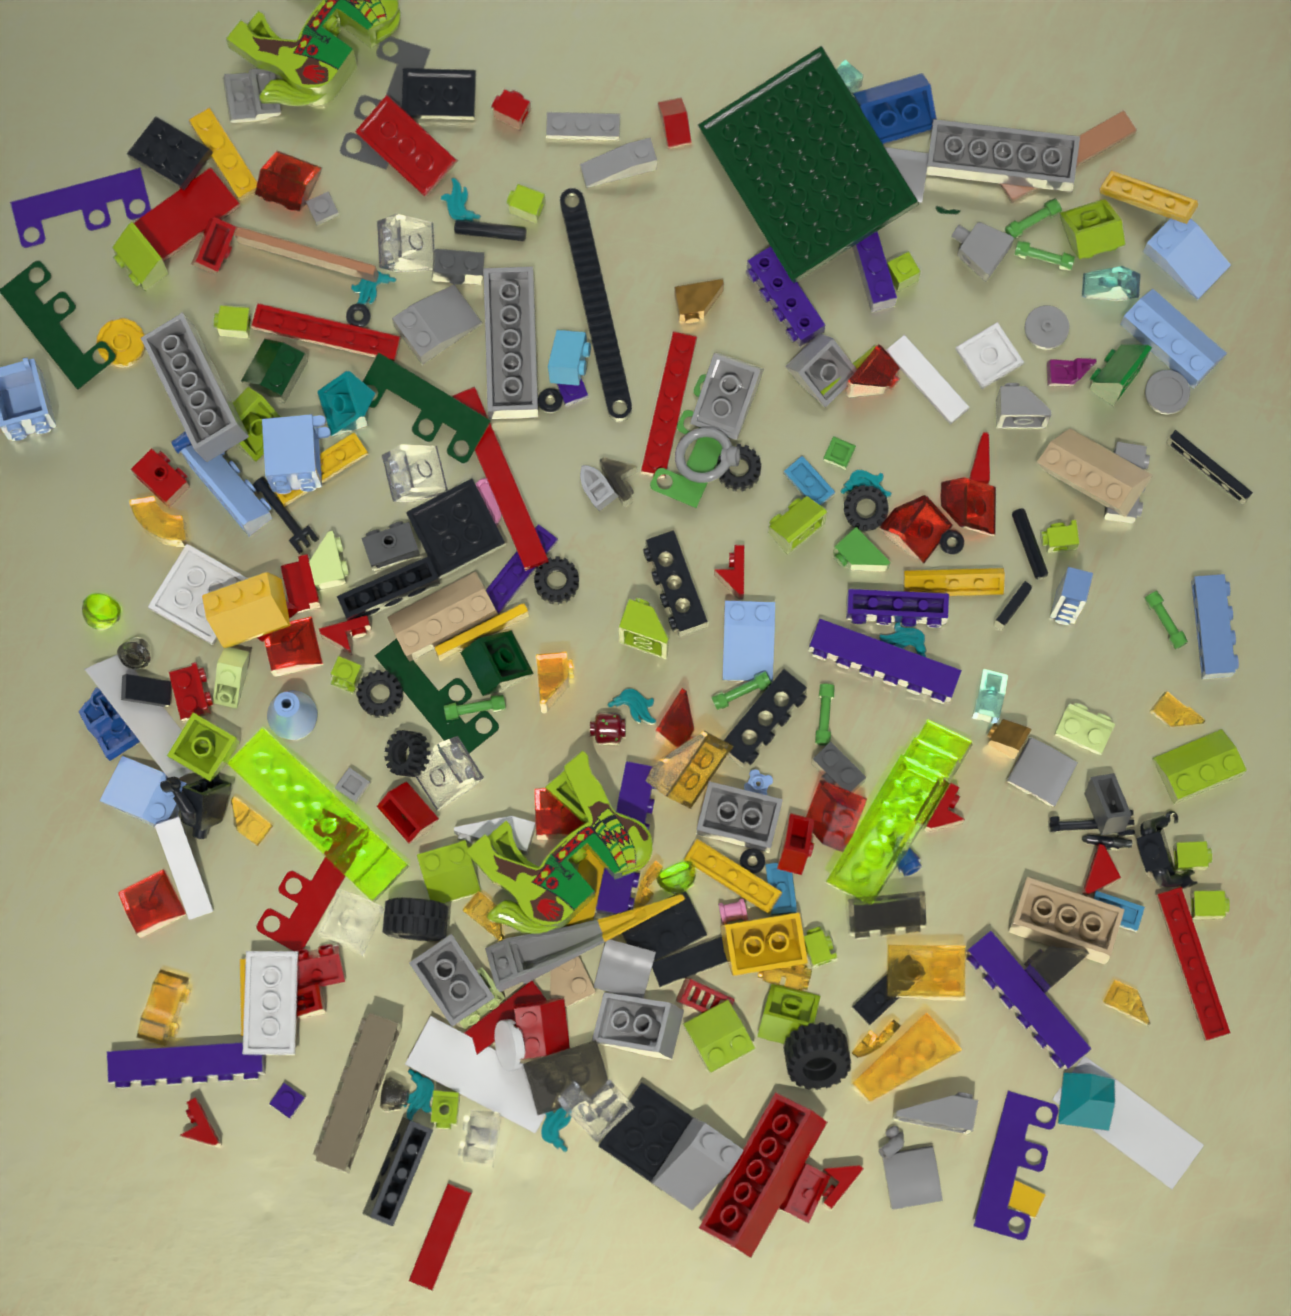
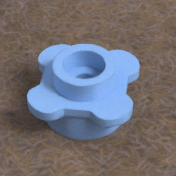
[744,769,773,795]

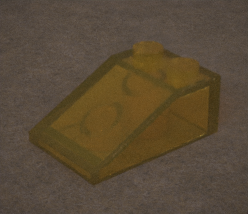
[645,730,733,809]
[887,945,965,1001]

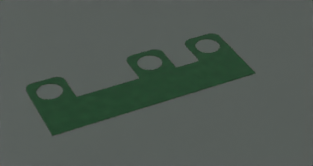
[0,261,116,390]
[362,352,491,463]
[375,638,499,761]

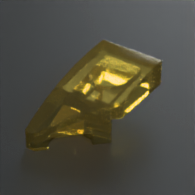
[1149,692,1206,727]
[231,797,273,846]
[634,860,663,909]
[462,891,504,941]
[1103,980,1150,1026]
[852,1019,901,1058]

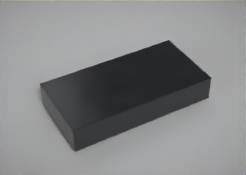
[994,581,1032,630]
[121,674,171,707]

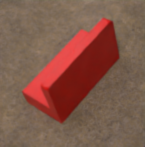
[281,554,321,613]

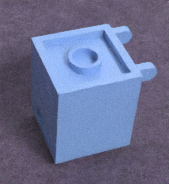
[0,357,56,441]
[262,414,331,494]

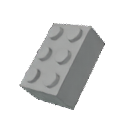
[696,781,783,853]

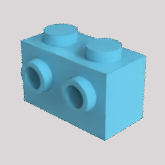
[548,330,591,385]

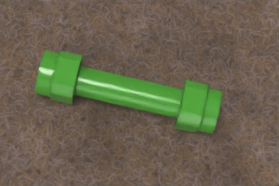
[1004,198,1062,239]
[1014,241,1075,271]
[1144,591,1188,650]
[711,671,771,711]
[815,684,835,746]
[444,695,506,720]

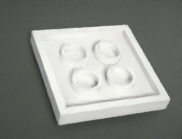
[148,544,248,645]

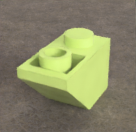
[309,531,349,591]
[213,647,250,709]

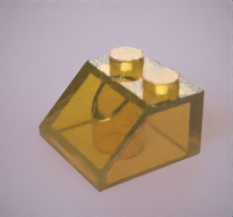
[536,652,574,713]

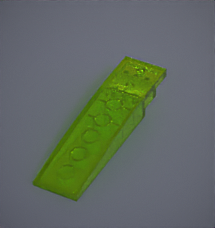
[826,720,973,906]
[227,728,409,903]

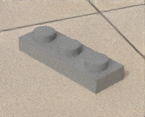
[546,112,620,140]

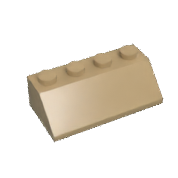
[1037,428,1153,518]
[387,571,498,661]
[1008,877,1125,964]

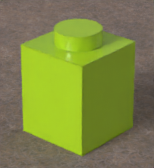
[506,184,546,223]
[887,251,921,292]
[214,305,252,339]
[1173,841,1212,871]
[1190,891,1230,919]

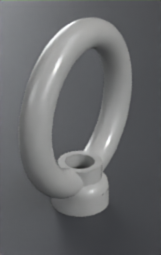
[675,427,740,483]

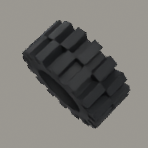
[717,444,761,492]
[844,485,889,531]
[534,556,579,605]
[356,670,403,718]
[384,730,431,777]

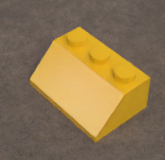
[202,572,290,648]
[720,913,808,976]

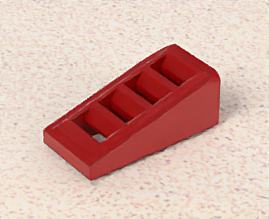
[968,432,990,487]
[676,978,735,1013]

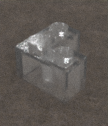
[556,1079,634,1142]

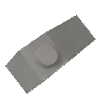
[580,138,657,188]

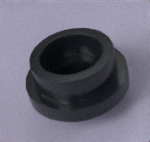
[346,303,371,328]
[538,388,563,413]
[939,530,964,555]
[740,848,765,874]

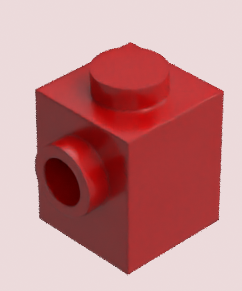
[491,89,531,130]

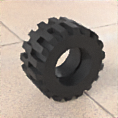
[382,898,449,941]
[783,1022,851,1090]

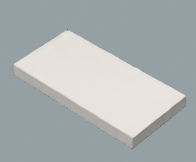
[243,951,298,1055]

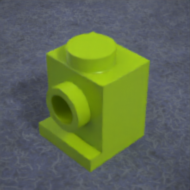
[1040,520,1079,553]
[330,656,364,694]
[804,927,837,968]
[431,1090,460,1129]

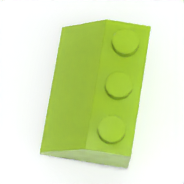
[619,598,668,659]
[1153,729,1247,805]

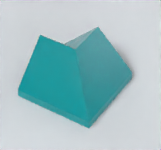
[317,371,375,437]
[1057,1073,1115,1131]

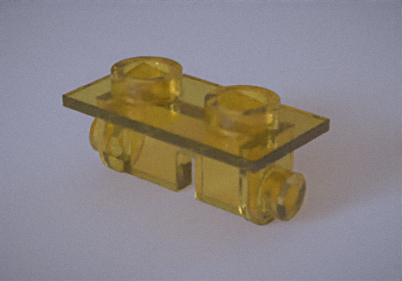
[758,964,812,991]

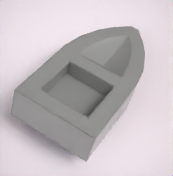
[580,465,619,511]

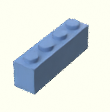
[1050,567,1093,625]
[1191,574,1239,679]

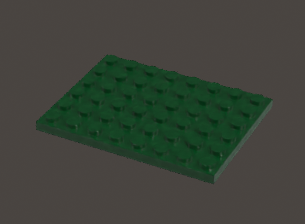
[698,46,920,284]

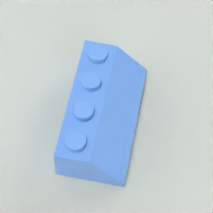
[1120,289,1227,389]
[181,445,272,537]

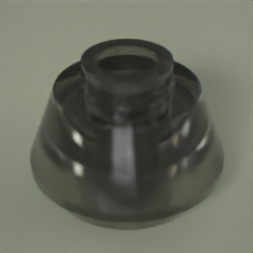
[117,637,151,670]
[380,1077,409,1112]

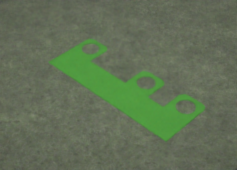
[650,374,723,508]

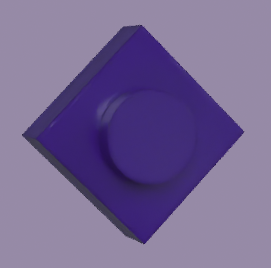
[557,378,588,407]
[269,1083,306,1119]

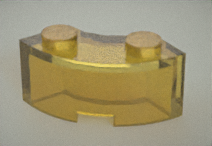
[129,496,189,547]
[137,969,191,1046]

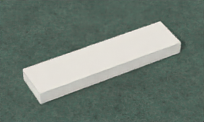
[885,335,969,425]
[155,816,213,920]

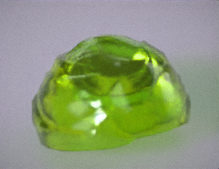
[82,593,121,630]
[656,861,696,894]

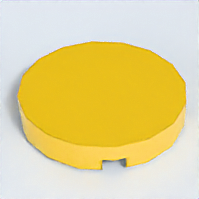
[97,318,146,367]

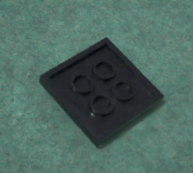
[406,478,506,579]
[598,1082,693,1191]

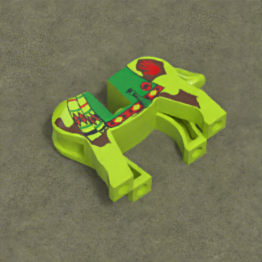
[226,0,400,106]
[466,750,653,934]

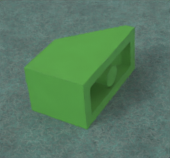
[833,527,891,571]

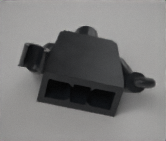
[160,774,232,839]
[1136,811,1198,889]

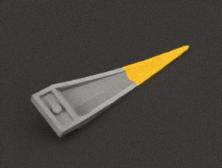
[485,894,685,992]

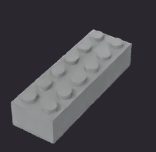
[927,119,1080,192]
[483,267,538,419]
[141,312,249,462]

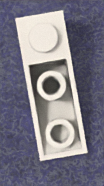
[454,816,536,855]

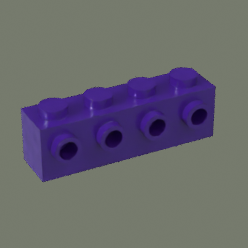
[746,246,826,347]
[846,589,949,628]

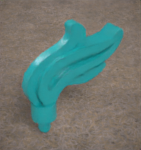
[441,178,481,221]
[351,270,396,306]
[841,470,892,498]
[879,622,927,657]
[608,688,656,725]
[404,1069,434,1121]
[541,1099,572,1152]

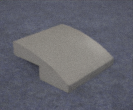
[223,69,281,123]
[885,147,929,202]
[1007,737,1077,807]
[593,939,656,999]
[882,1146,943,1210]

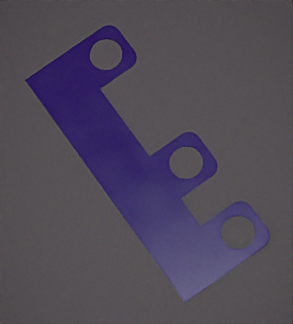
[10,168,151,248]
[973,1091,1059,1240]

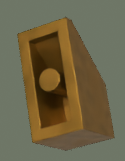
[674,279,724,323]
[987,719,1032,759]

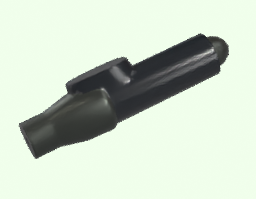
[1082,834,1132,850]

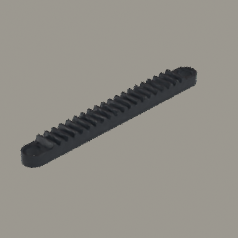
[560,188,632,422]

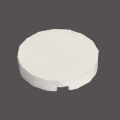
[495,1019,525,1072]

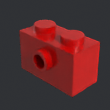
[191,217,236,274]
[131,448,190,508]
[376,781,439,844]
[777,813,814,875]

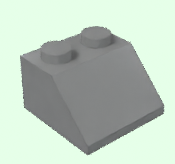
[785,333,860,407]
[996,383,1051,428]

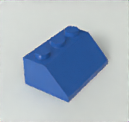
[853,73,937,144]

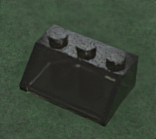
[845,891,926,939]
[1024,947,1089,993]
[522,1040,611,1116]

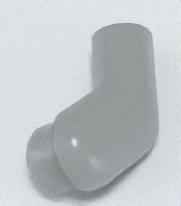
[879,1126,904,1160]

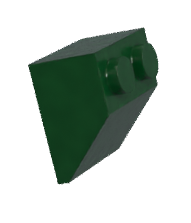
[241,339,308,404]
[460,630,534,696]

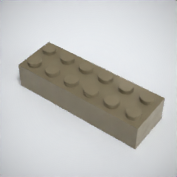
[313,1013,401,1174]

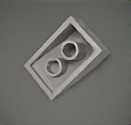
[392,285,482,365]
[690,353,764,440]
[409,934,495,1027]
[592,992,684,1060]
[892,1092,978,1134]
[651,1118,744,1210]

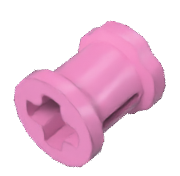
[718,898,748,925]

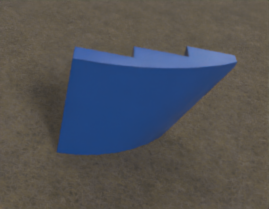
[79,687,140,761]

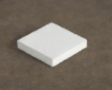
[955,322,1024,389]

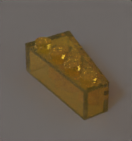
[851,1012,962,1104]

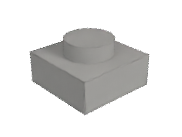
[306,192,339,225]
[335,767,371,804]

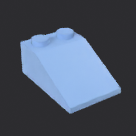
[1143,218,1231,300]
[723,601,775,682]
[100,756,188,827]

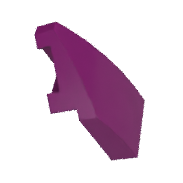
[1047,358,1097,386]

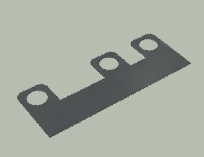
[340,36,431,169]

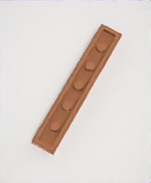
[999,111,1137,203]
[234,227,379,282]

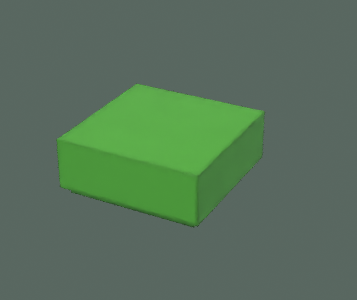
[823,436,856,470]

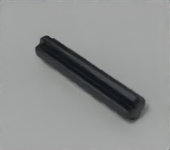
[454,220,527,241]
[1012,508,1048,580]

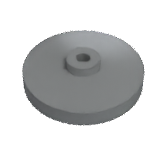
[1025,305,1069,350]
[1145,370,1190,414]

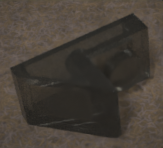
[599,458,637,507]

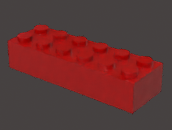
[699,1092,828,1258]

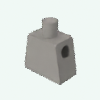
[951,222,1014,282]

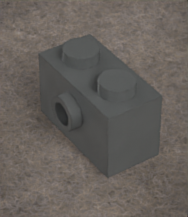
[432,249,484,285]
[361,521,420,571]
[811,741,866,799]
[1084,773,1131,835]

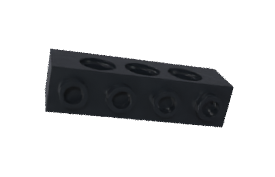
[643,530,708,637]
[337,556,440,621]
[719,669,807,768]
[362,1117,433,1227]

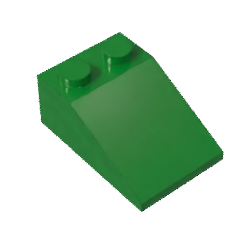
[1089,345,1152,406]

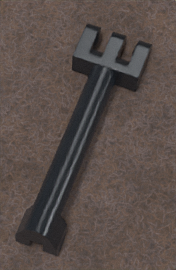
[253,477,319,554]
[1048,810,1135,837]

